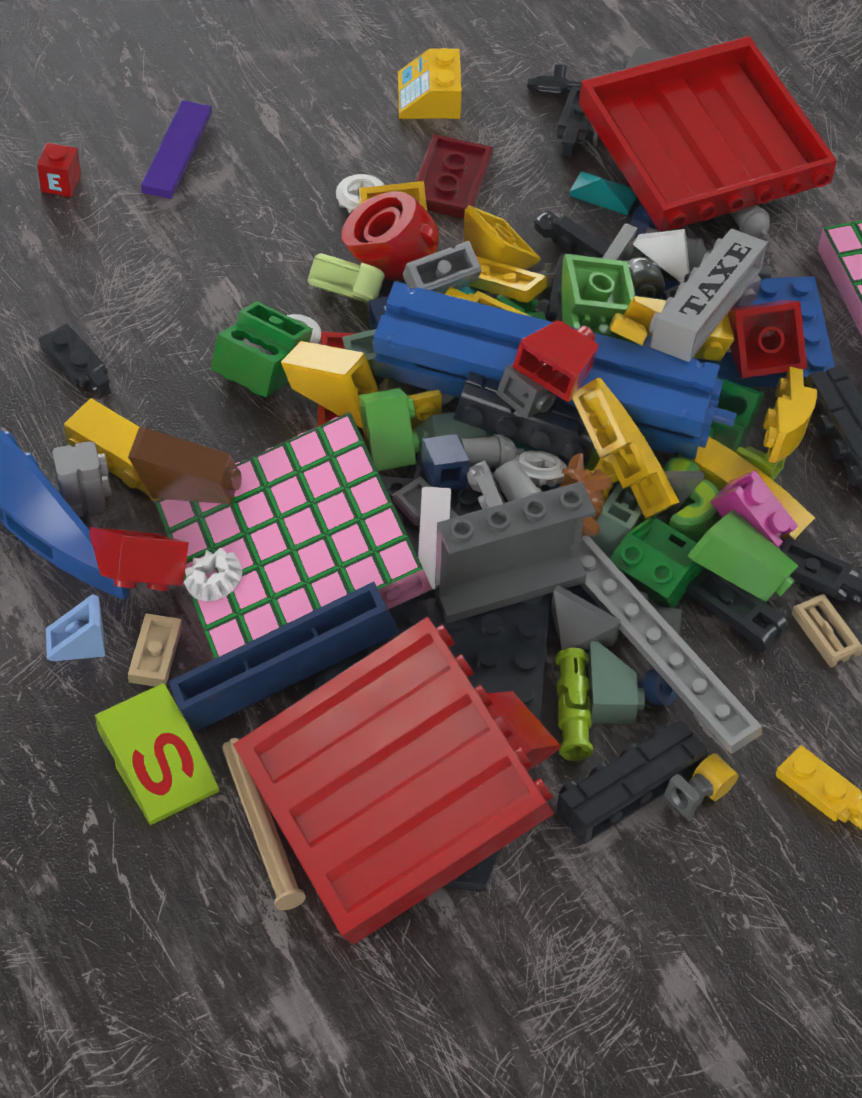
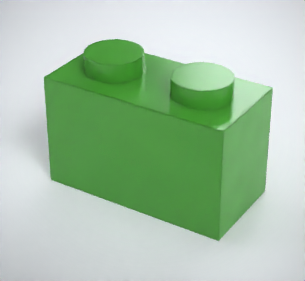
[358,388,420,471]

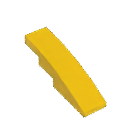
[572,378,679,519]
[678,437,815,540]

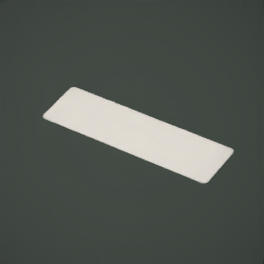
[418,487,451,589]

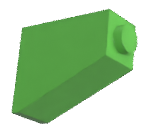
[687,509,798,602]

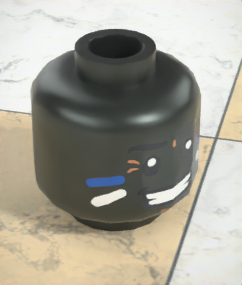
[628,257,665,299]

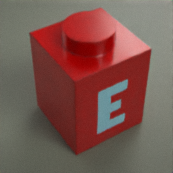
[37,142,81,197]

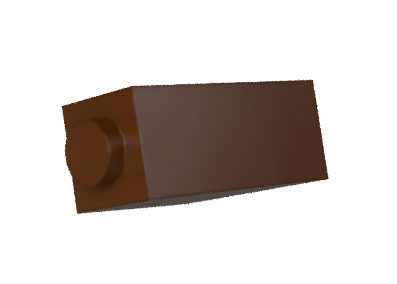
[128,428,242,504]

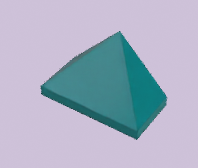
[569,171,638,216]

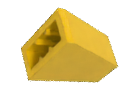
[281,341,379,428]

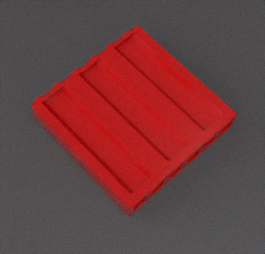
[579,36,837,232]
[233,617,555,945]

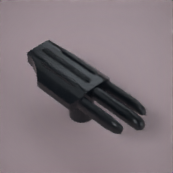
[527,64,581,93]

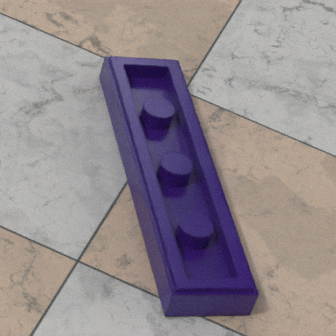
[141,100,212,199]

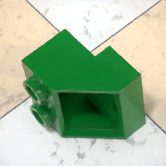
[210,301,313,398]
[709,377,764,452]
[609,516,705,608]

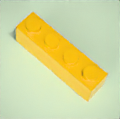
[64,398,159,502]

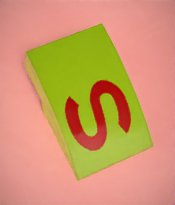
[95,683,219,825]

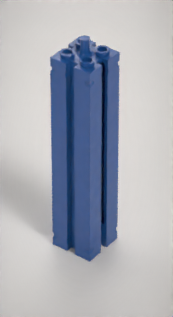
[373,282,737,460]

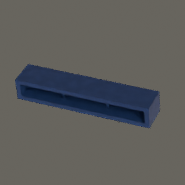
[169,581,399,732]

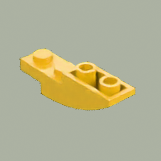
[763,367,817,463]

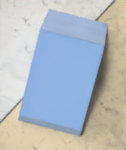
[46,594,105,661]

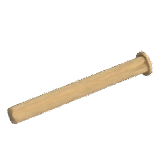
[222,738,306,910]

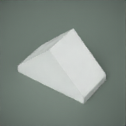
[633,229,690,282]

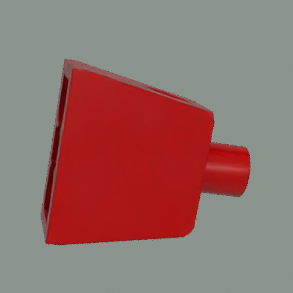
[513,321,599,402]

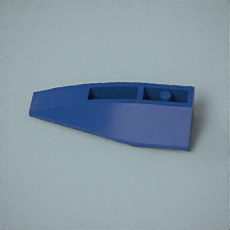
[0,429,129,600]

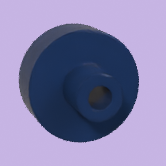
[638,669,677,706]

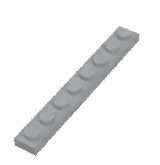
[578,536,762,754]

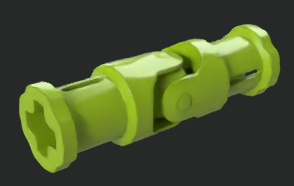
[556,648,593,761]

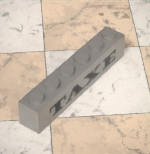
[649,229,768,362]

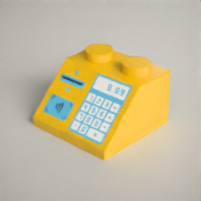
[398,48,462,119]

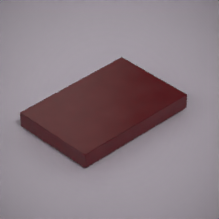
[415,134,494,218]

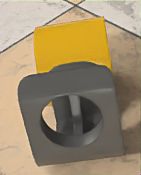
[664,753,739,821]

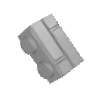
[403,241,482,294]
[52,441,111,517]

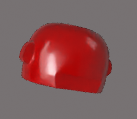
[341,192,439,281]

